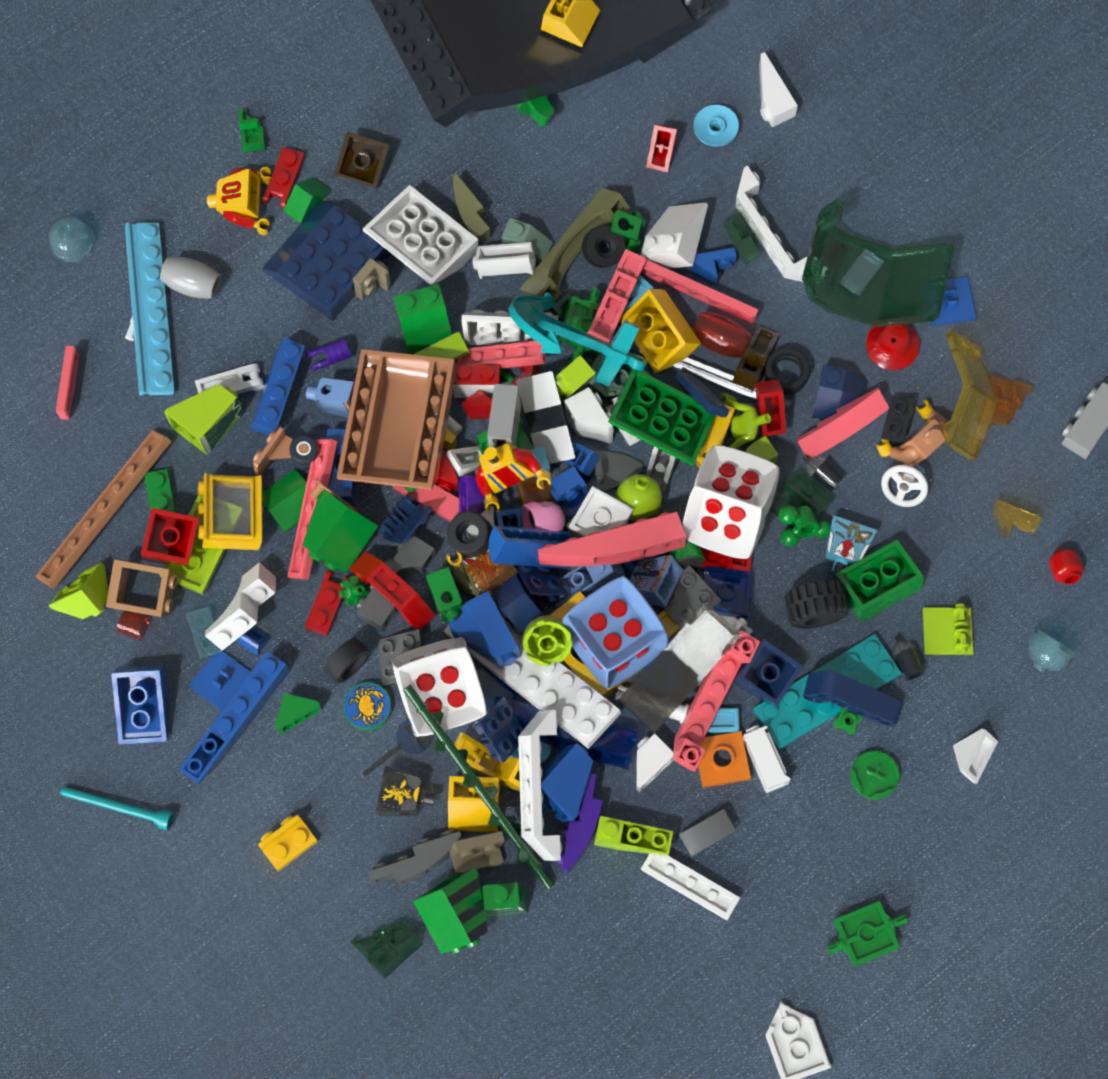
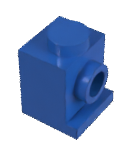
[549,466,588,503]

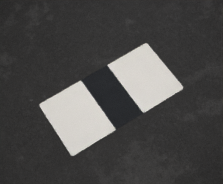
[516,371,575,464]

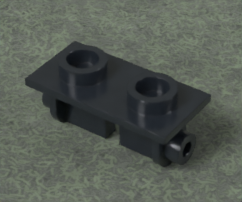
[881,396,915,447]

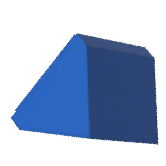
[238,627,270,656]

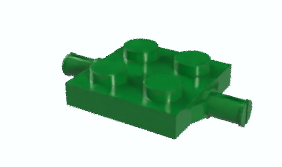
[558,288,606,362]
[825,901,908,968]

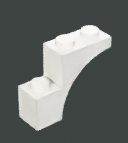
[205,563,276,650]

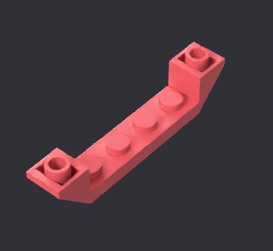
[673,630,760,772]

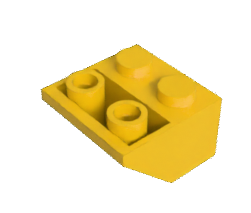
[541,0,600,47]
[448,776,500,832]

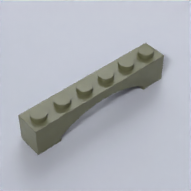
[519,188,630,310]

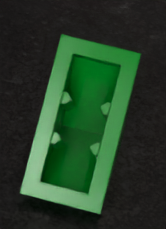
[283,178,330,224]
[275,693,322,735]

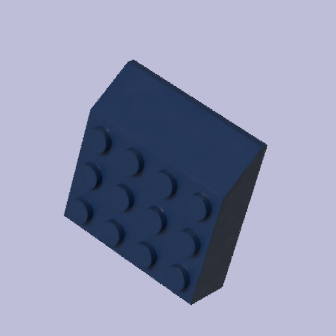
[262,202,390,321]

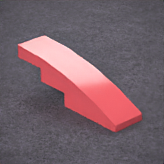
[588,249,646,343]
[797,388,889,459]

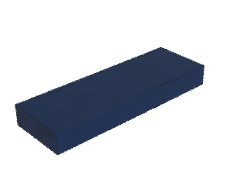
[675,370,730,417]

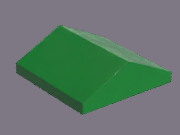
[262,469,307,533]

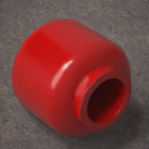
[1049,548,1084,585]

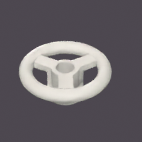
[881,465,928,507]

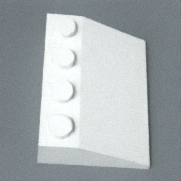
[363,185,478,286]
[462,310,559,347]

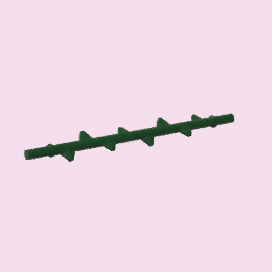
[403,684,555,889]

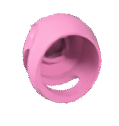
[521,501,565,532]

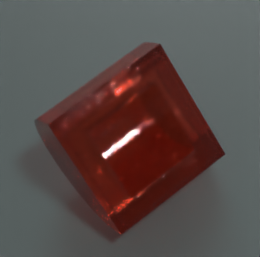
[117,610,150,641]

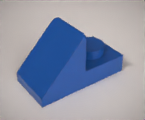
[689,247,736,285]

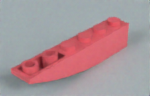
[538,512,686,566]

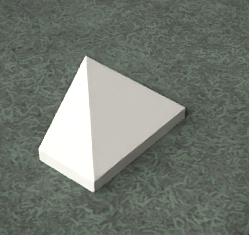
[953,729,998,784]

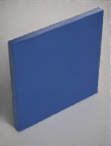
[922,277,977,326]
[189,648,251,711]

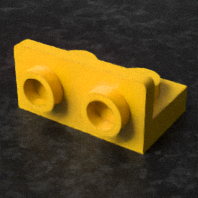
[258,815,318,872]

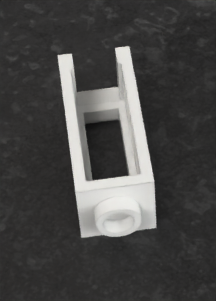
[473,242,536,279]
[743,725,790,793]

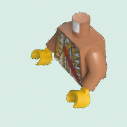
[876,400,949,467]

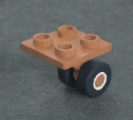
[253,426,318,476]

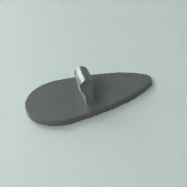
[559,450,643,496]

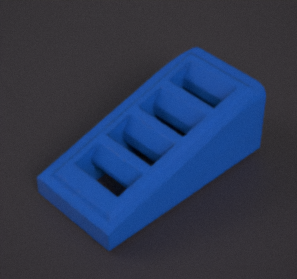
[562,439,601,476]

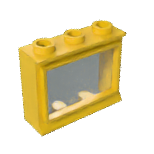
[197,473,262,550]

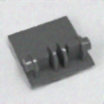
[663,566,721,632]
[378,630,423,686]

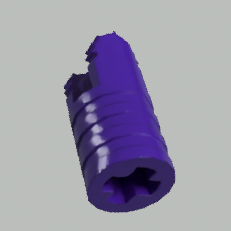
[305,338,352,372]

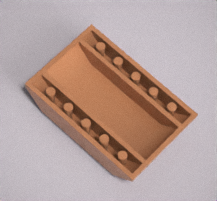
[337,349,455,490]

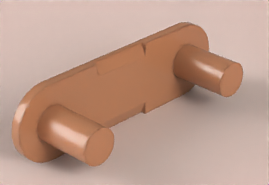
[309,479,361,515]

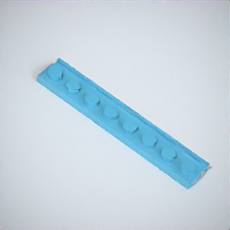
[125,223,174,395]

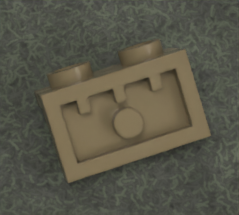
[353,258,391,301]
[450,831,505,874]

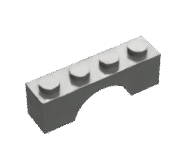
[357,535,436,632]

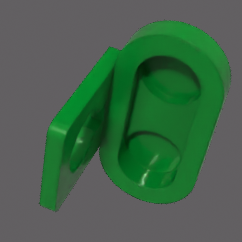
[611,210,646,253]

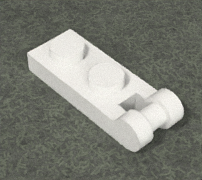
[195,364,264,394]

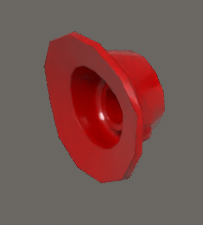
[866,319,920,371]

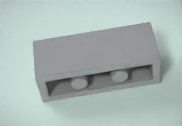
[1062,382,1108,460]

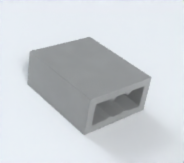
[487,382,521,448]

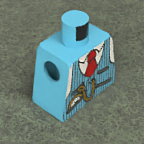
[825,516,877,575]

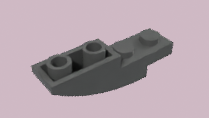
[368,830,462,887]

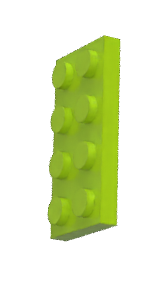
[159,495,244,595]

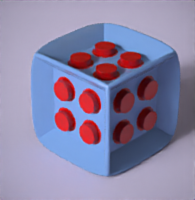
[563,576,668,689]

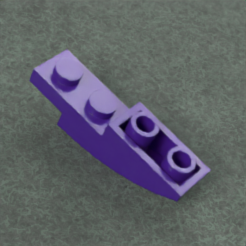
[558,774,603,874]

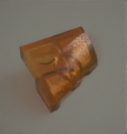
[978,375,1034,426]

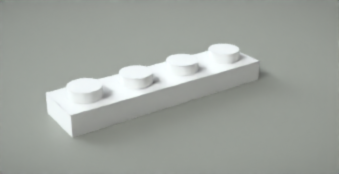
[641,854,740,920]

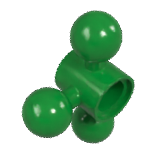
[778,505,831,547]

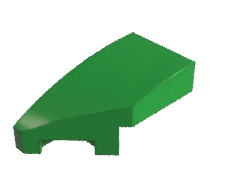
[238,109,266,153]

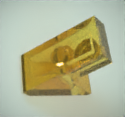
[992,499,1042,540]

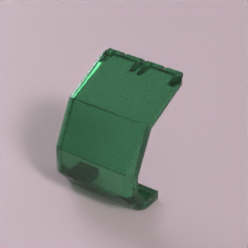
[802,199,955,327]

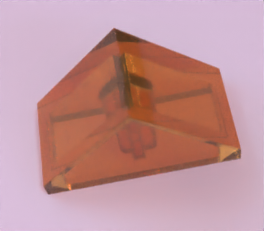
[515,477,554,505]

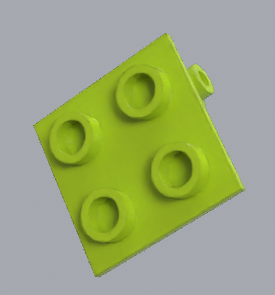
[922,604,973,655]

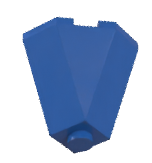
[448,591,521,668]
[541,743,593,822]

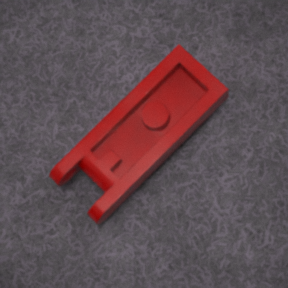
[263,147,305,208]
[304,569,350,637]

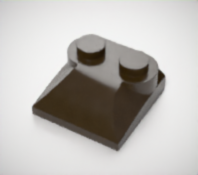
[334,131,391,189]

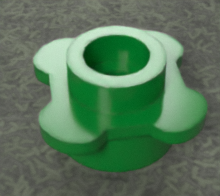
[834,707,862,735]

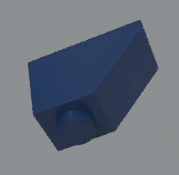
[812,365,867,420]

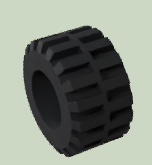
[784,580,850,628]

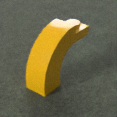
[454,733,520,791]

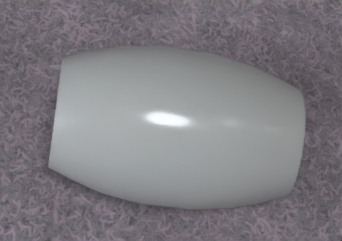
[160,256,222,299]

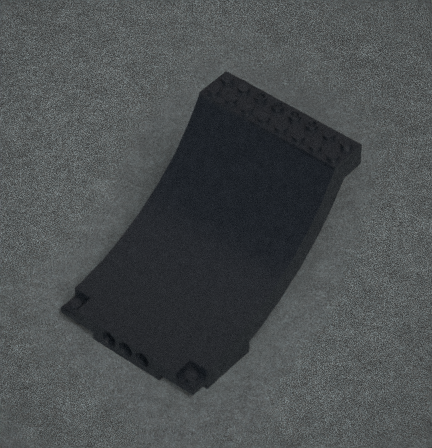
[371,0,715,128]

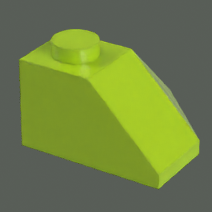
[48,562,108,619]

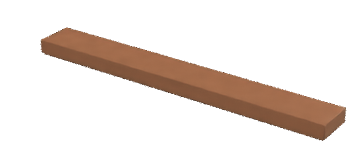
[35,430,171,589]

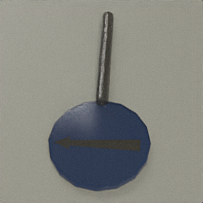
[363,719,433,776]

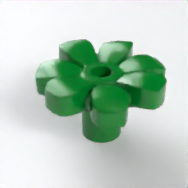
[339,576,369,606]

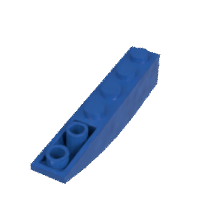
[179,651,290,784]

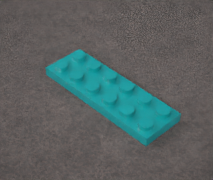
[753,634,902,751]

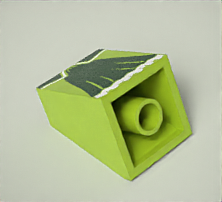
[164,384,243,455]

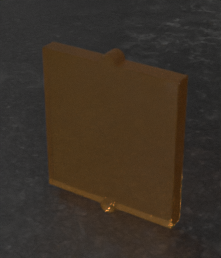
[465,552,518,593]

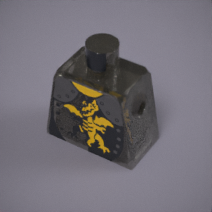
[376,766,436,816]

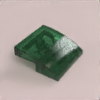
[770,469,835,528]

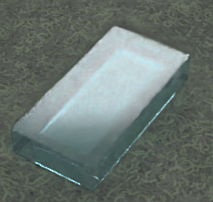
[840,249,884,296]

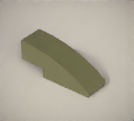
[453,174,490,246]

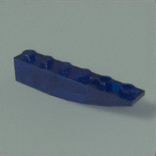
[494,696,638,770]

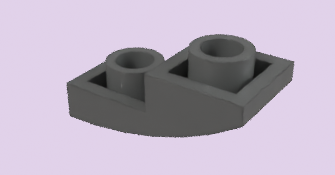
[679,808,737,856]

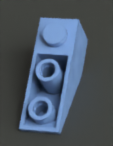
[555,563,625,608]

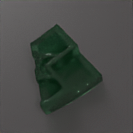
[723,209,761,265]
[350,921,422,979]

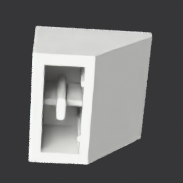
[564,387,614,444]

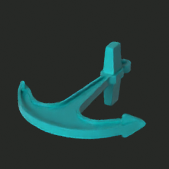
[509,292,648,387]

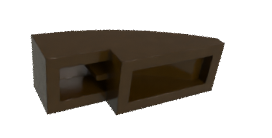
[732,325,780,391]

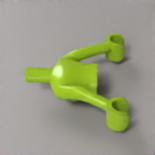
[721,393,771,449]

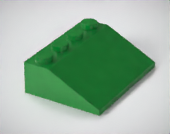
[608,368,715,466]

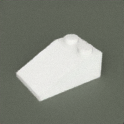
[641,202,708,269]

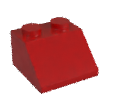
[141,508,199,565]

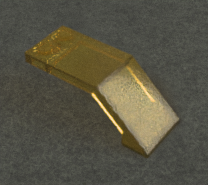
[941,330,998,462]

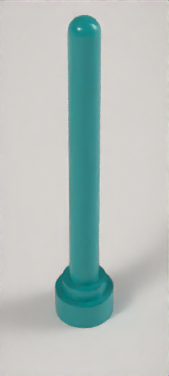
[60,787,174,831]

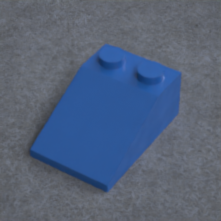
[111,664,168,744]

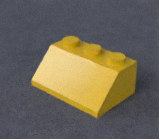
[620,289,701,373]

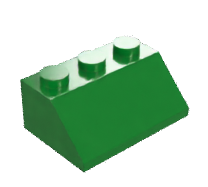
[836,540,924,623]

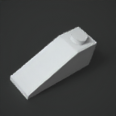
[759,52,798,127]

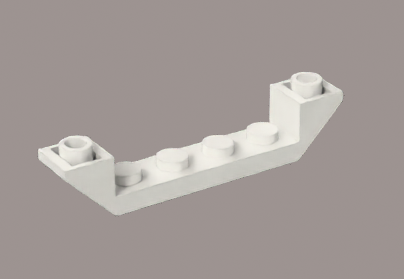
[735,166,822,285]
[518,710,562,861]

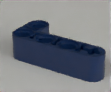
[803,670,902,727]

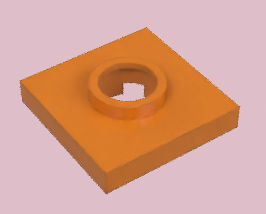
[698,731,751,789]

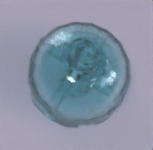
[48,215,95,262]
[1026,627,1077,673]

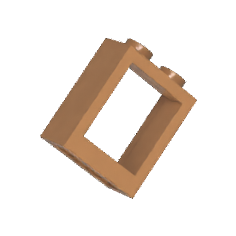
[106,559,178,617]

